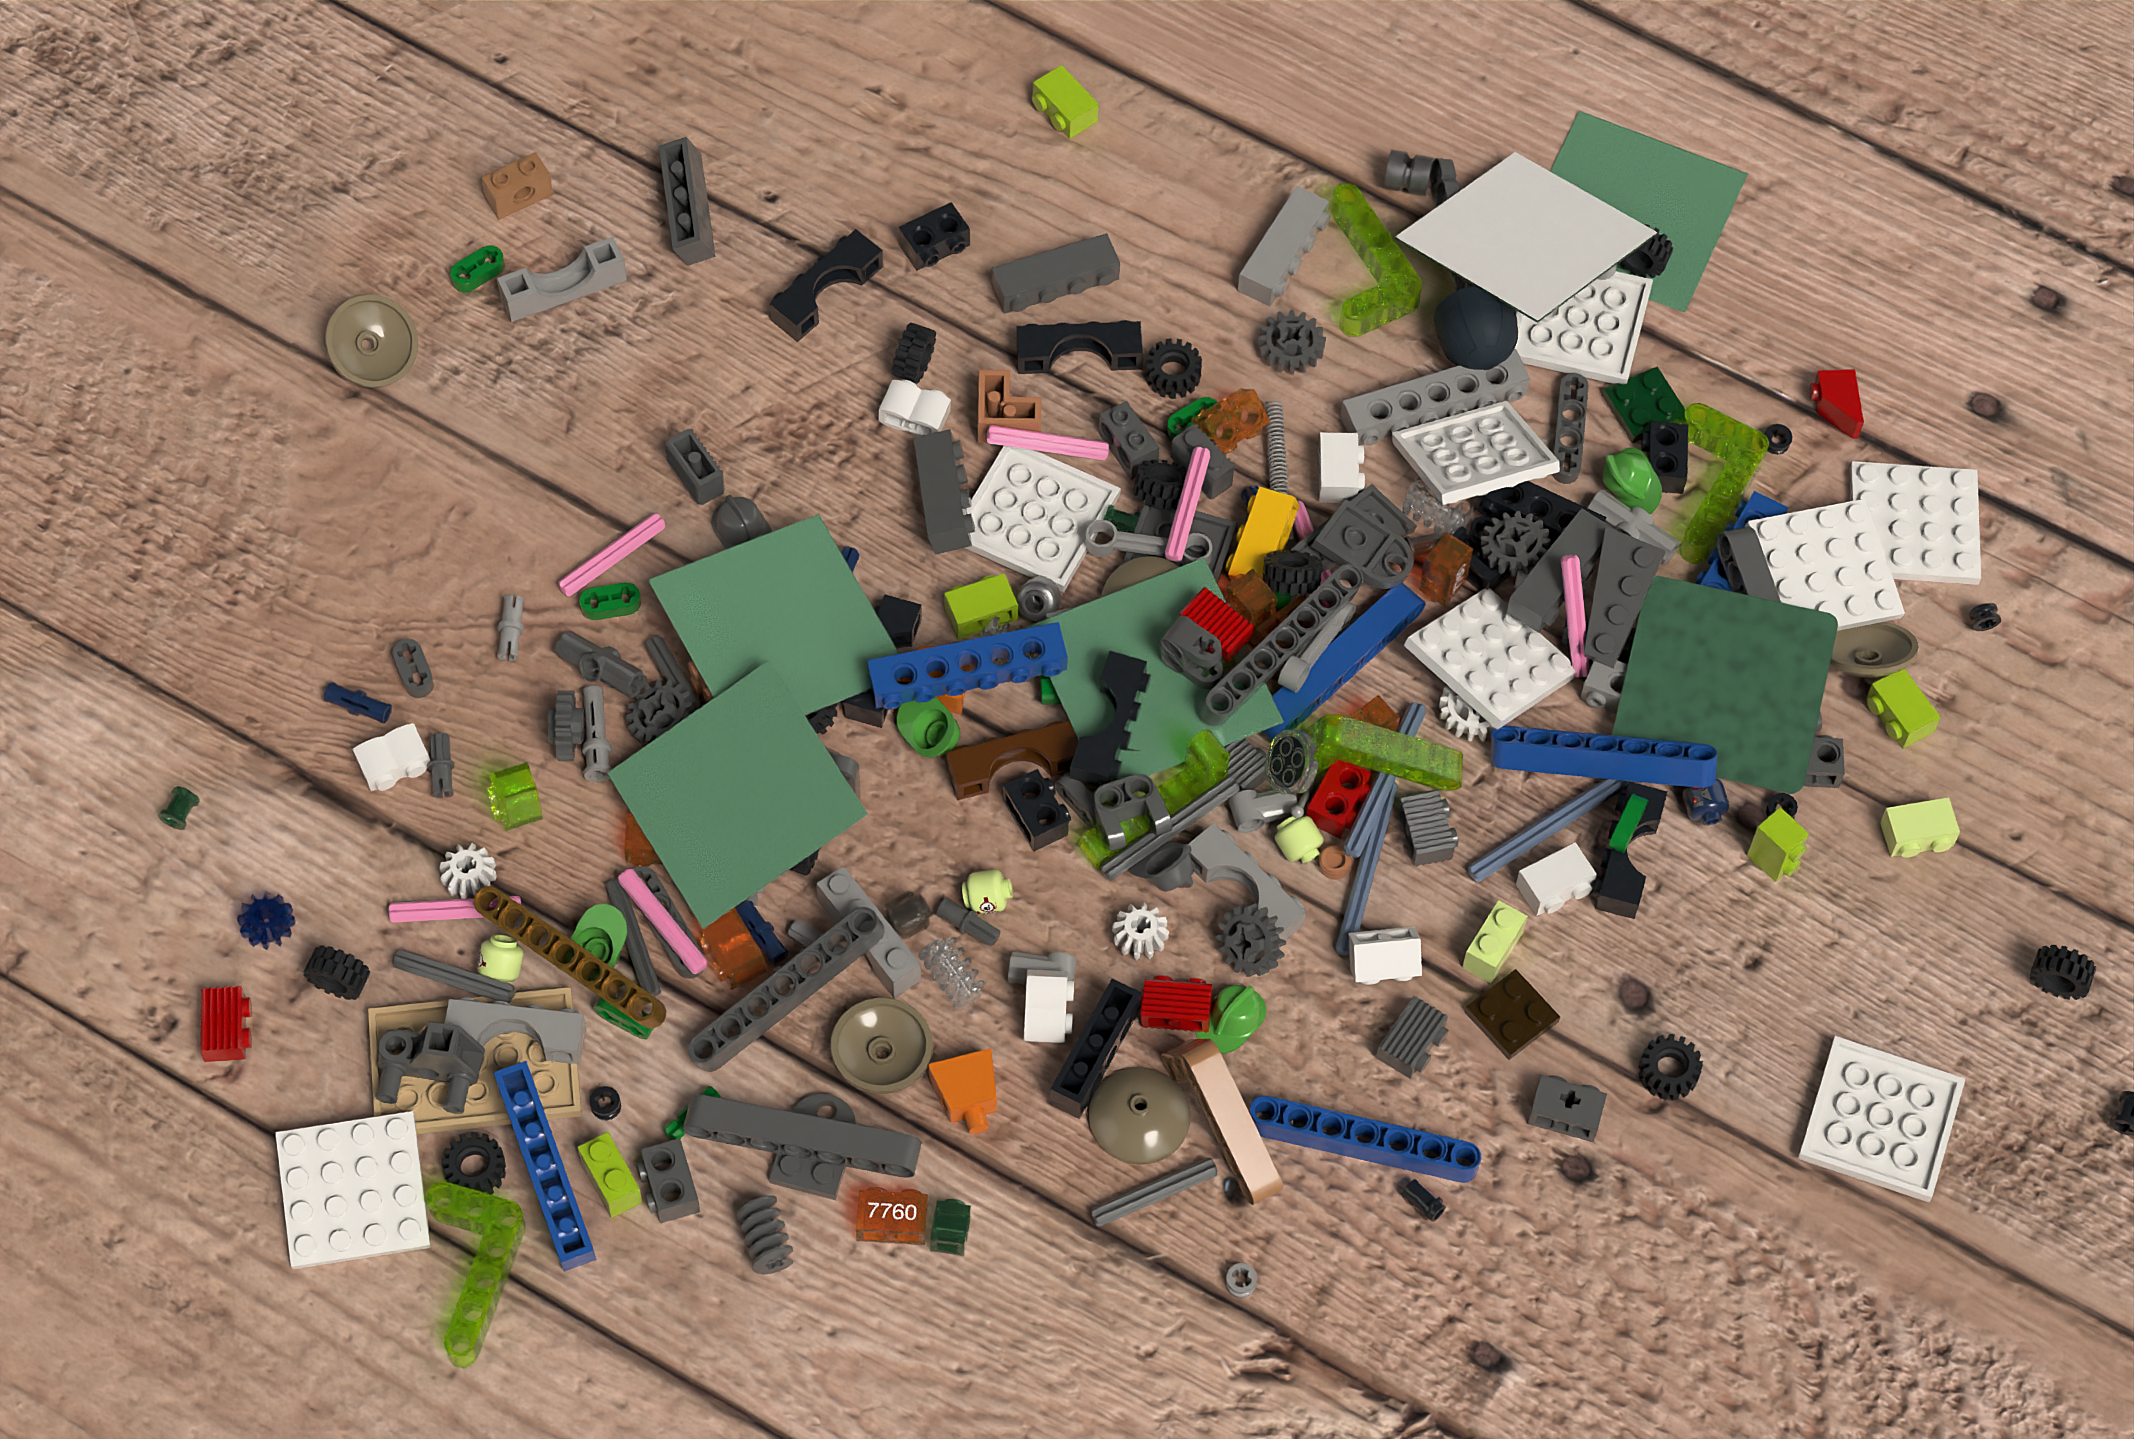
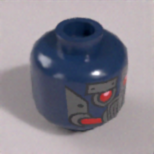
[1682,779,1729,826]

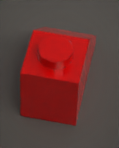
[1809,369,1864,439]

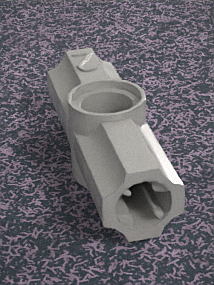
[1588,490,1680,566]

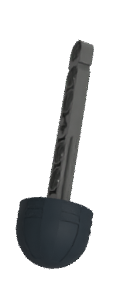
[1430,158,1518,370]

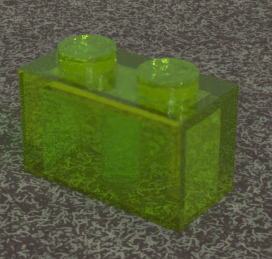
[486,762,543,831]

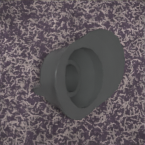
[711,495,773,551]
[1129,841,1194,892]

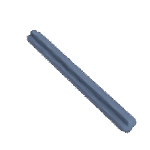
[1343,702,1426,858]
[1467,779,1629,882]
[1335,782,1398,957]

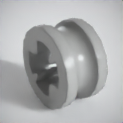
[1225,1263,1257,1298]

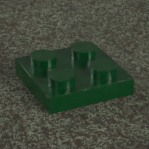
[1602,366,1688,443]

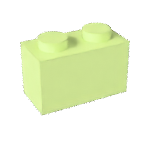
[1880,797,1960,858]
[1462,900,1528,984]

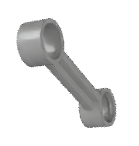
[1085,520,1212,566]
[1278,602,1356,693]

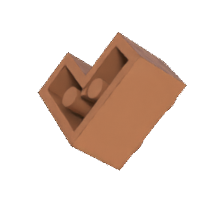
[978,370,1041,443]

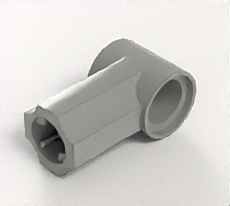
[1228,787,1297,833]
[1008,952,1077,985]

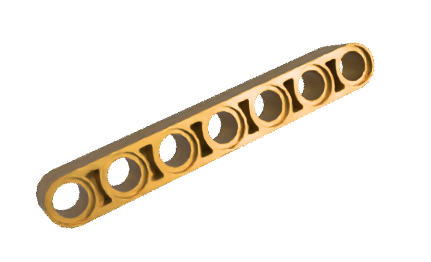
[474,886,667,1028]

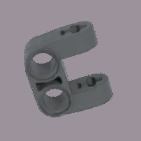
[1159,615,1223,690]
[1093,774,1172,852]

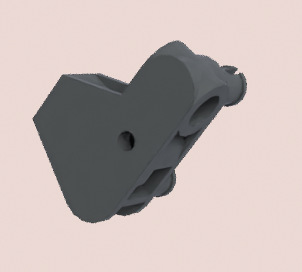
[375,1021,485,1114]

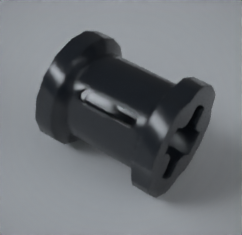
[2109,1091,2134,1136]

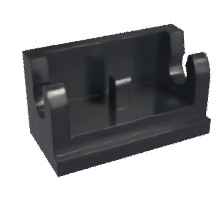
[1439,526,1510,592]

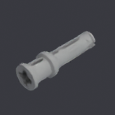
[582,685,613,783]

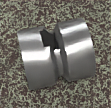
[1384,149,1433,196]

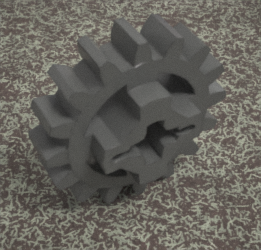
[1258,310,1326,375]
[1481,511,1551,576]
[626,679,697,745]
[548,690,584,761]
[1216,903,1286,977]

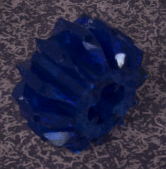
[237,891,296,950]

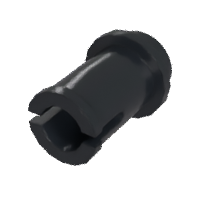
[1401,1179,1446,1222]

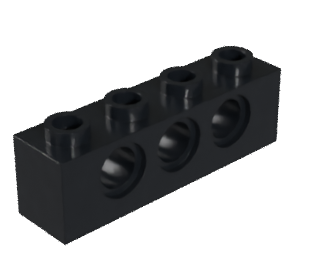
[1473,481,1607,546]
[1049,978,1142,1119]

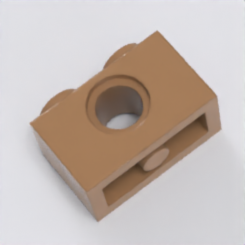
[481,152,553,220]

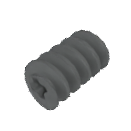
[737,1195,793,1275]

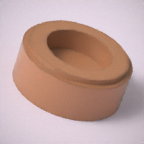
[1318,845,1352,880]

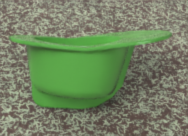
[1602,447,1662,515]
[897,697,960,758]
[565,904,627,981]
[1195,984,1266,1054]

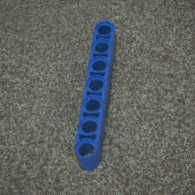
[1261,583,1426,744]
[1491,726,1717,788]
[1249,1096,1481,1183]

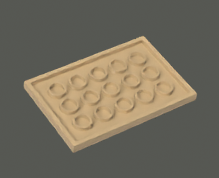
[368,987,582,1134]

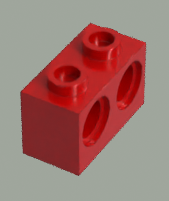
[1306,756,1371,839]

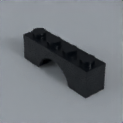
[770,229,883,342]
[1016,320,1143,374]
[841,594,922,728]
[1070,651,1151,787]
[1593,781,1668,919]

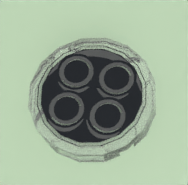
[1265,730,1318,795]

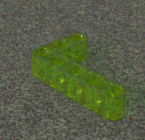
[1331,183,1423,337]
[1680,403,1769,564]
[1287,714,1463,791]
[1077,729,1230,871]
[426,1182,526,1368]

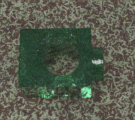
[930,1199,971,1256]

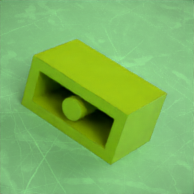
[1032,65,1099,139]
[944,573,1018,640]
[1866,669,1941,749]
[1747,807,1809,882]
[577,1132,642,1219]

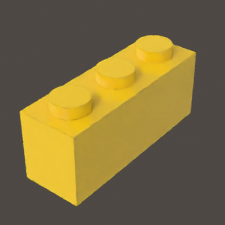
[1226,486,1300,594]

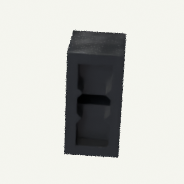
[898,202,970,271]
[1641,421,1688,494]
[1003,769,1071,852]

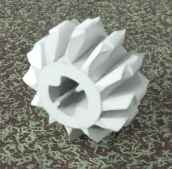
[440,843,497,899]
[1112,902,1169,961]

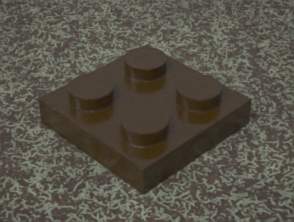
[1465,969,1560,1060]

